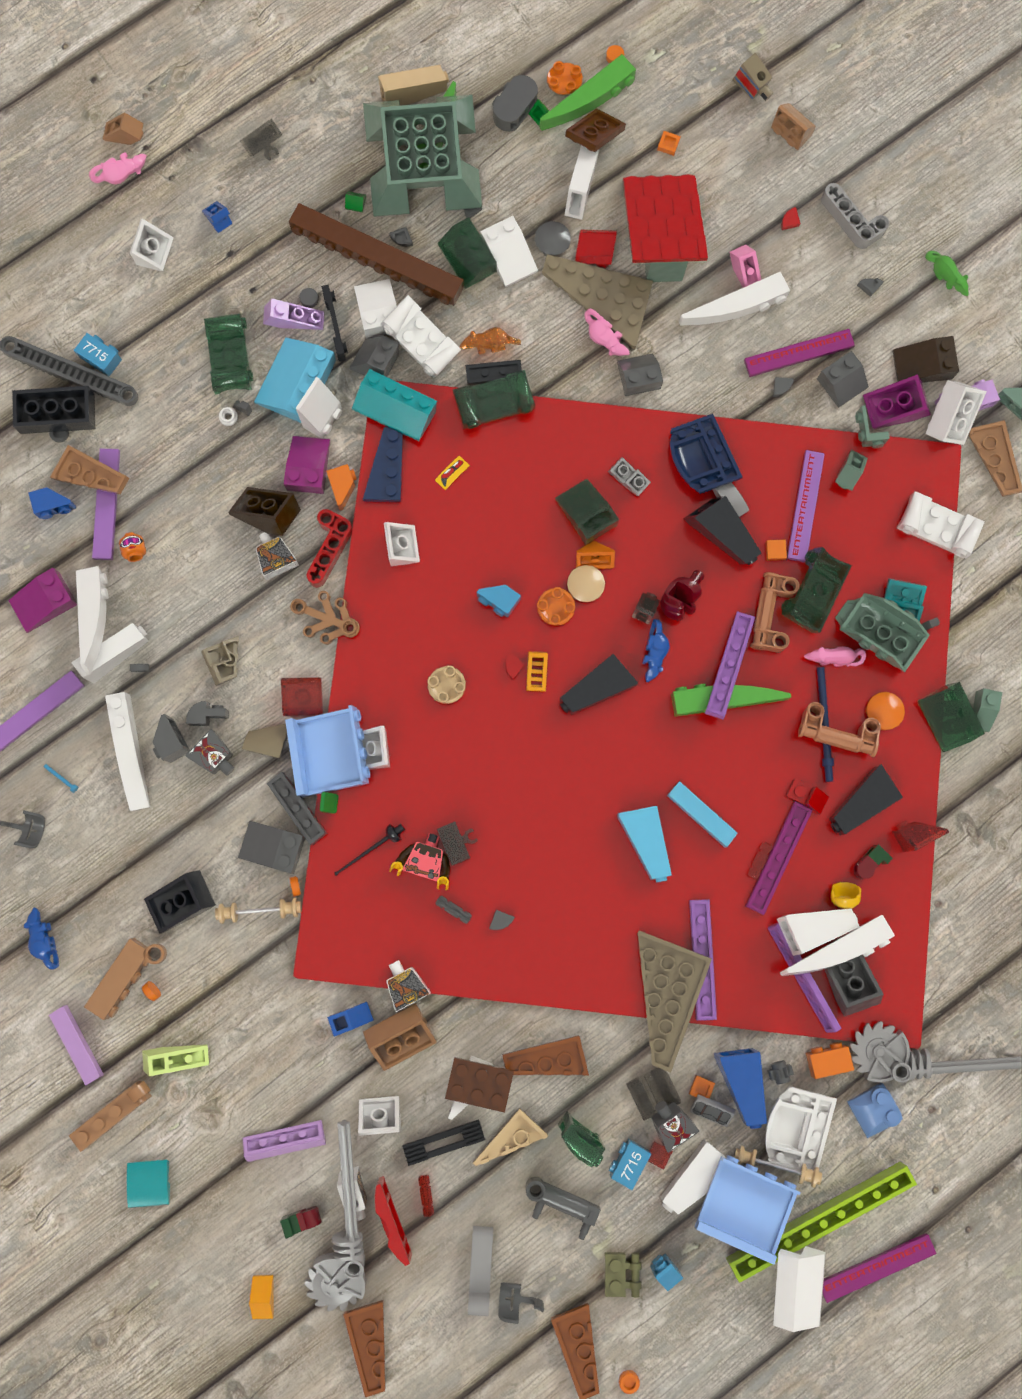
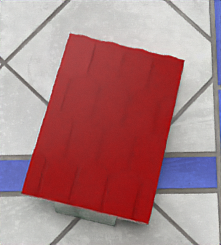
[622,174,708,282]

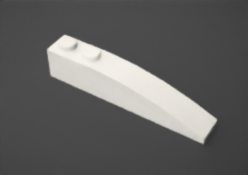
[679,272,790,326]
[76,566,109,675]
[105,692,150,811]
[780,915,895,976]

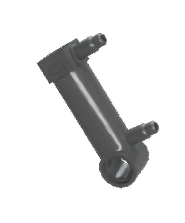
[525,1177,601,1240]

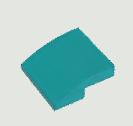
[884,578,927,622]
[127,1160,170,1208]

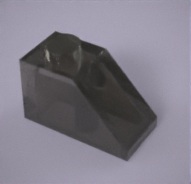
[631,592,660,625]

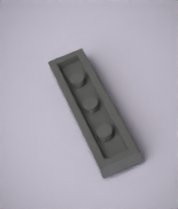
[267,772,328,845]

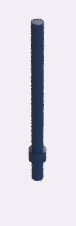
[817,667,834,782]

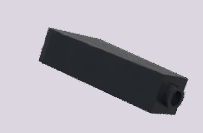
[559,654,638,715]
[830,764,903,835]

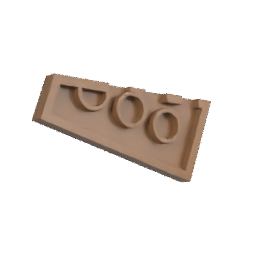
[968,420,1022,497]
[50,445,129,495]

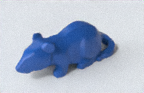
[642,619,670,682]
[24,907,59,970]

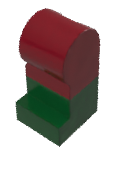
[853,844,893,879]
[280,1206,322,1239]

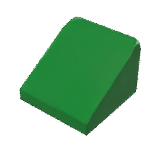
[319,792,339,814]

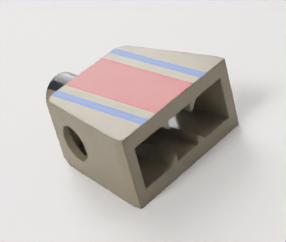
[732,53,773,101]

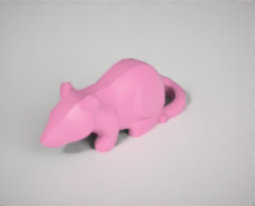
[89,152,147,184]
[584,308,630,356]
[804,647,866,667]

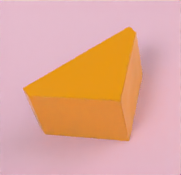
[249,1275,274,1319]

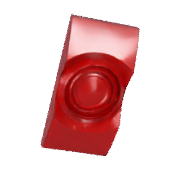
[375,1176,412,1266]

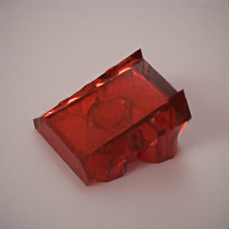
[281,677,323,718]

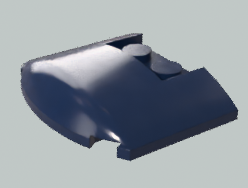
[670,414,743,494]

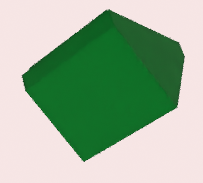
[528,99,549,127]
[345,191,366,213]

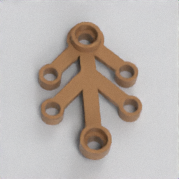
[290,591,360,645]

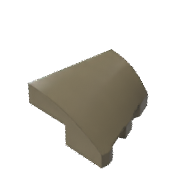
[201,636,239,686]
[242,723,288,759]

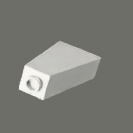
[565,145,599,220]
[71,623,149,683]
[777,909,860,956]
[660,1139,727,1214]

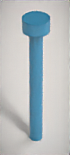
[44,764,78,793]

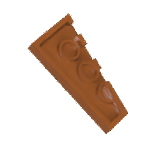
[502,1035,589,1076]
[343,1300,386,1398]
[551,1303,599,1399]

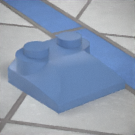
[847,1082,903,1138]

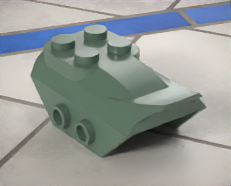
[835,593,930,672]

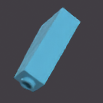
[617,806,672,882]

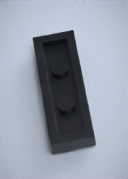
[465,360,523,385]

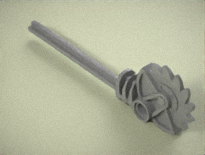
[850,1021,1022,1083]
[304,1120,366,1311]

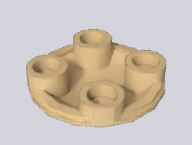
[567,565,605,602]
[428,666,466,704]

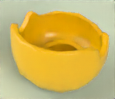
[830,882,861,909]

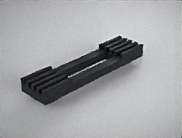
[321,284,348,362]
[402,1119,485,1166]

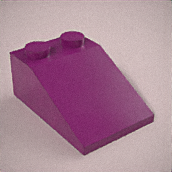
[863,375,931,430]
[284,436,330,494]
[8,568,77,633]

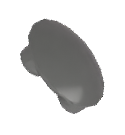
[535,221,571,256]

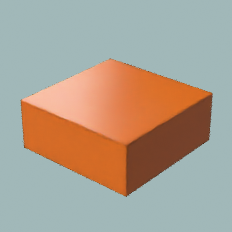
[657,131,681,156]
[765,540,787,560]
[689,1075,715,1099]

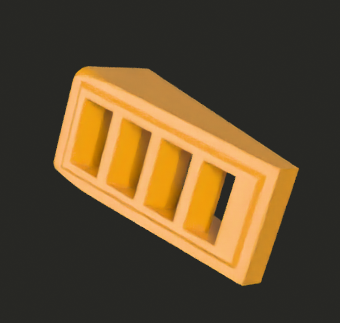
[526,651,548,691]

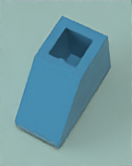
[477,585,521,618]
[650,1253,683,1291]

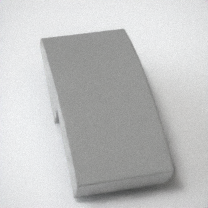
[608,457,651,496]
[712,482,749,517]

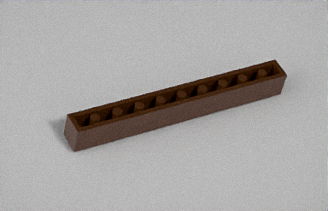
[289,203,464,306]

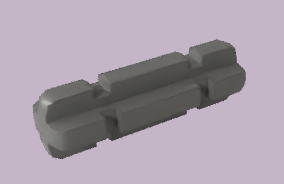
[435,896,472,924]

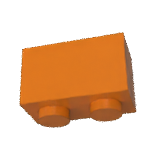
[806,1042,854,1079]

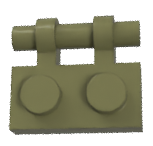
[605,1252,642,1298]

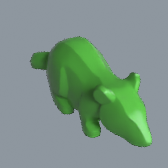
[925,251,969,296]

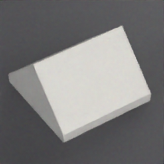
[130,219,173,271]
[384,522,420,566]
[362,726,390,770]
[358,1096,401,1136]

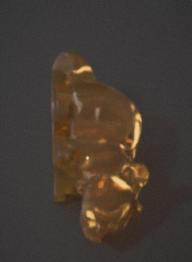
[460,327,521,354]

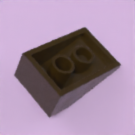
[892,336,959,383]
[228,487,301,536]

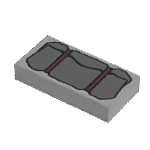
[690,1094,735,1127]

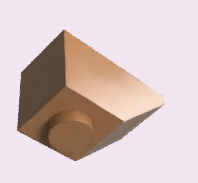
[103,112,144,145]

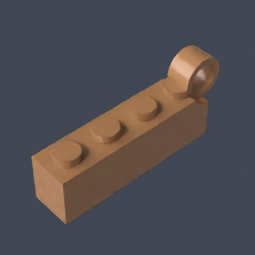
[84,938,167,1020]
[69,1081,152,1152]

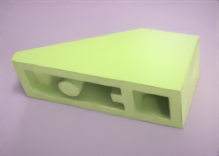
[142,1044,209,1076]

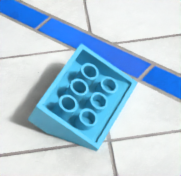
[254,338,336,423]

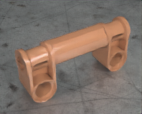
[750,572,799,653]
[798,702,881,757]

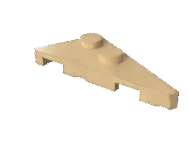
[473,1108,548,1166]

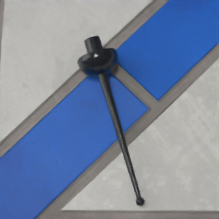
[334,824,405,876]

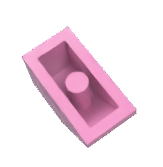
[729,245,761,288]

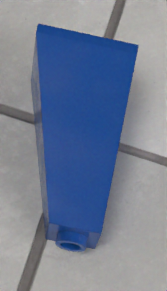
[714,1048,767,1129]

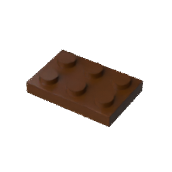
[565,108,626,152]
[445,1057,514,1113]

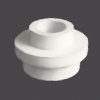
[219,407,238,426]

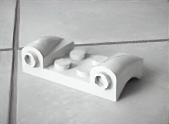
[380,295,461,378]
[897,491,985,559]

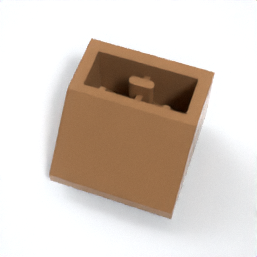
[771,103,816,150]

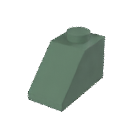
[998,388,1022,420]
[835,450,868,491]
[970,688,1003,732]

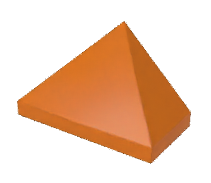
[576,541,615,569]

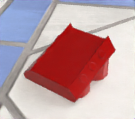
[575,230,617,269]

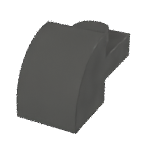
[186,701,229,726]

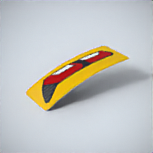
[435,456,470,490]

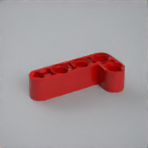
[307,509,352,588]

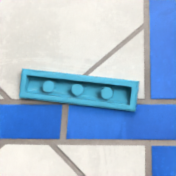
[667,781,738,848]

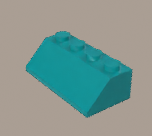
[352,369,437,441]

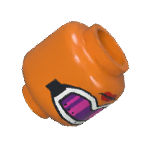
[119,532,146,562]

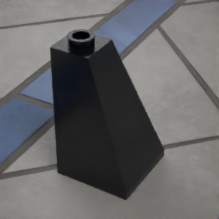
[683,496,762,565]

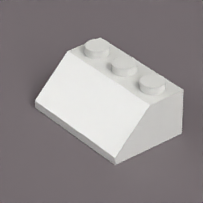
[925,380,987,445]

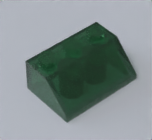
[438,217,497,289]
[918,682,985,752]

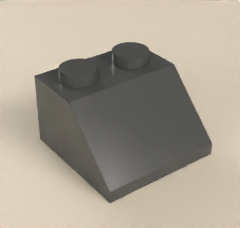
[350,335,399,377]
[817,351,869,408]
[617,353,663,396]
[153,714,190,763]

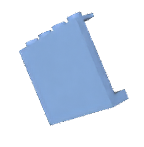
[285,705,370,797]
[694,1155,801,1265]

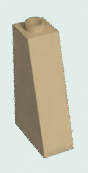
[378,65,449,106]

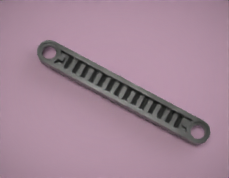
[0,336,139,406]

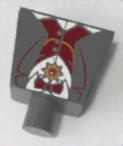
[185,729,235,776]
[652,1101,700,1153]

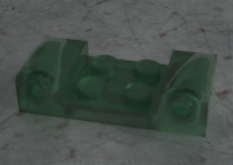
[204,314,254,394]
[453,370,535,429]
[781,547,851,633]
[558,1111,606,1168]

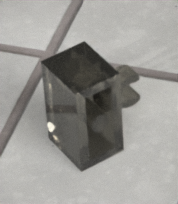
[240,118,282,161]
[437,822,478,866]

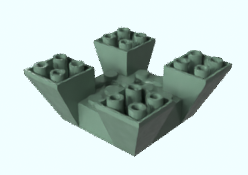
[363,94,482,217]

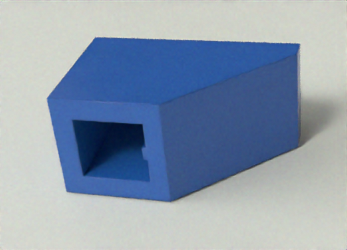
[28,487,76,519]
[327,1002,374,1037]

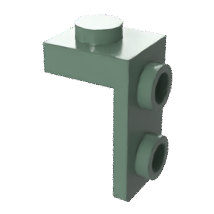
[855,405,890,448]

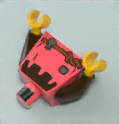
[389,833,451,890]

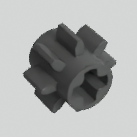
[768,1060,794,1084]

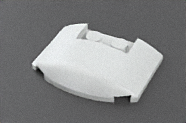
[765,1086,837,1171]

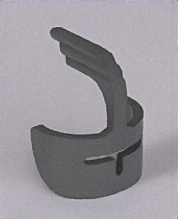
[0,810,45,848]
[498,1282,544,1324]

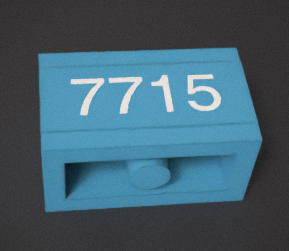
[74,333,122,377]
[609,1138,651,1190]

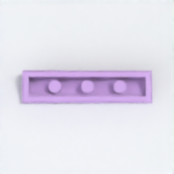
[49,1005,104,1086]
[243,1120,326,1162]

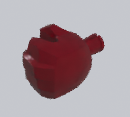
[660,570,704,621]

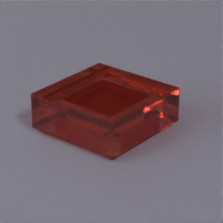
[648,1141,673,1170]

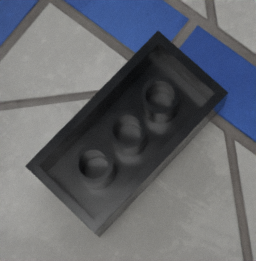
[12,386,96,434]

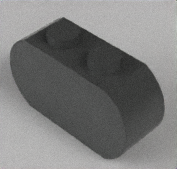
[492,75,538,132]

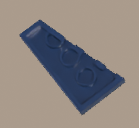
[363,427,403,502]

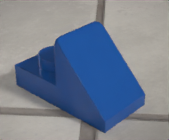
[202,201,232,233]

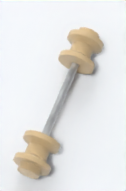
[215,898,302,924]
[734,1145,822,1188]

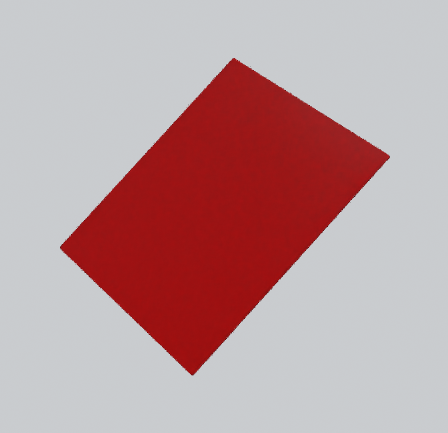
[293,380,961,1049]

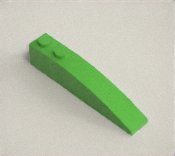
[540,54,636,131]
[671,684,791,717]

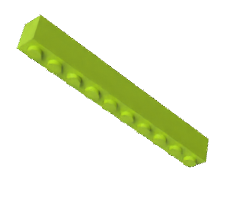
[726,1162,917,1283]

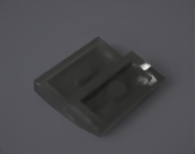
[626,1067,681,1121]

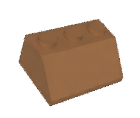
[363,1003,437,1071]

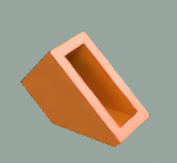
[326,464,357,511]

